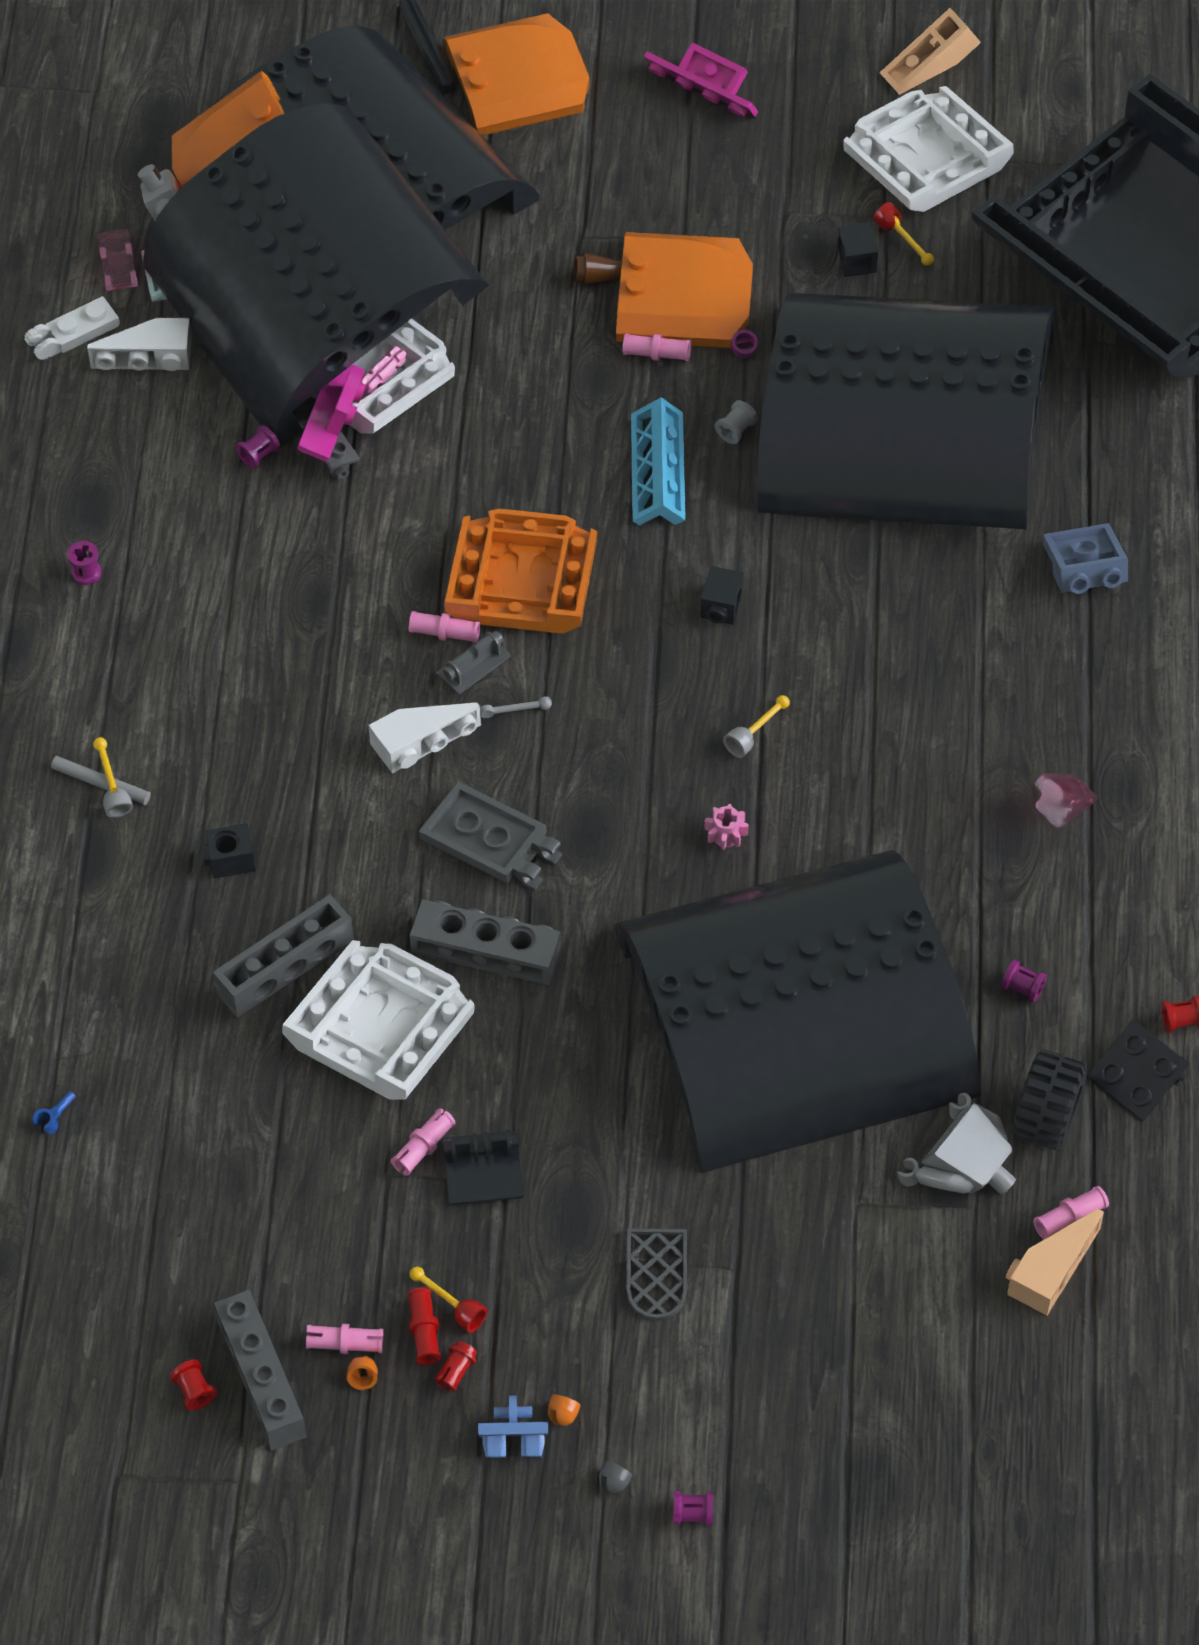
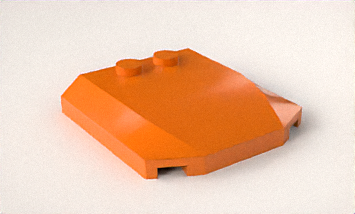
[443,13,590,136]
[172,71,284,187]
[616,232,753,348]
[445,509,597,634]

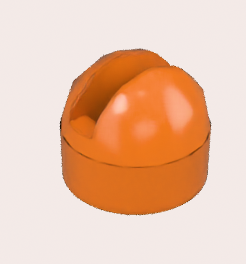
[347,1356,378,1390]
[547,1394,581,1426]

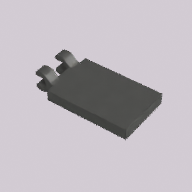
[419,781,562,891]

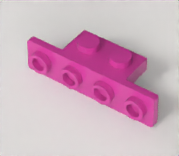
[643,42,758,117]
[297,365,366,462]

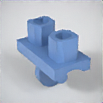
[478,1395,548,1458]

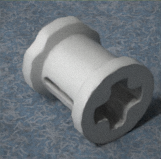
[715,400,758,444]

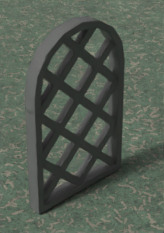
[625,1228,688,1321]

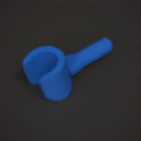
[33,1091,76,1134]

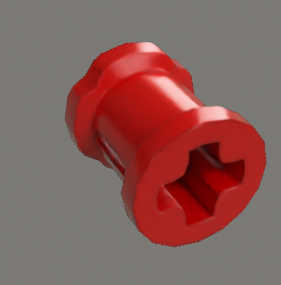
[1161,995,1199,1033]
[170,1360,217,1411]

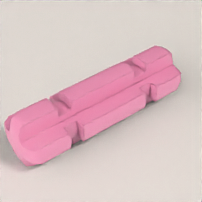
[360,346,406,396]

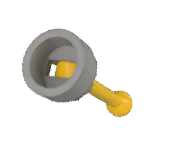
[723,695,790,758]
[93,737,133,817]

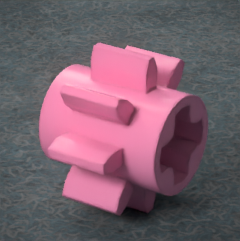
[704,804,749,850]

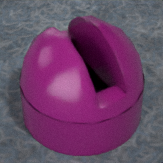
[731,330,758,359]

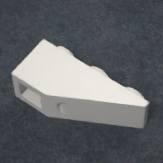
[87,318,192,371]
[369,702,481,774]

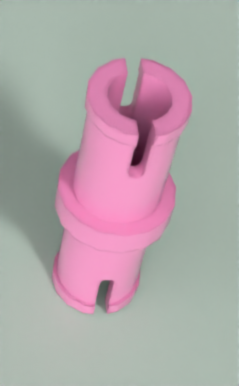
[623,334,691,361]
[409,611,481,643]
[391,1108,455,1176]
[1033,1186,1109,1239]
[306,1324,383,1354]

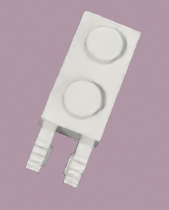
[24,296,120,360]

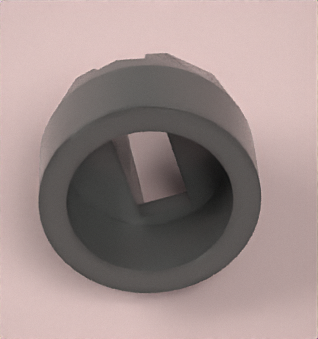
[599,1461,633,1494]

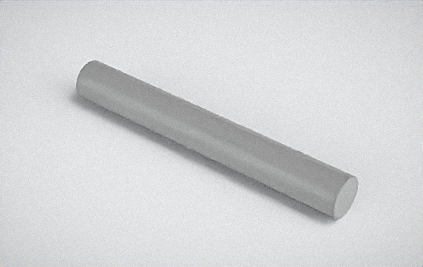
[51,756,151,805]

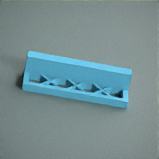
[631,398,685,526]

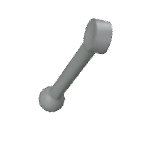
[480,696,552,718]

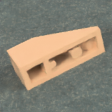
[880,8,981,95]
[1006,1209,1104,1316]

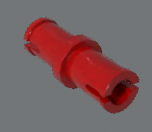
[407,1287,441,1365]

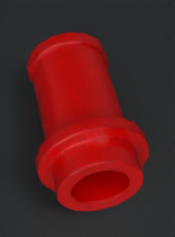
[434,1341,477,1392]

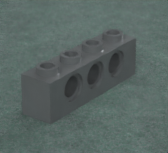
[213,894,354,1018]
[410,899,561,986]
[214,1289,307,1451]

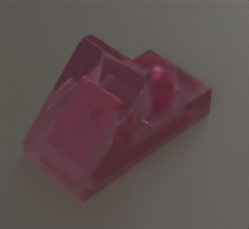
[96,229,138,291]
[1034,773,1099,828]

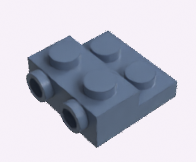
[1043,523,1128,594]

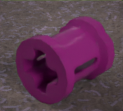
[236,425,280,469]
[67,541,102,585]
[1001,959,1048,1003]
[673,1491,713,1526]

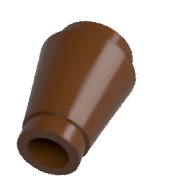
[573,253,622,285]

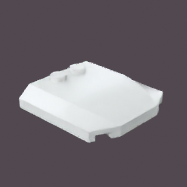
[843,86,1014,212]
[312,319,455,433]
[282,940,474,1100]

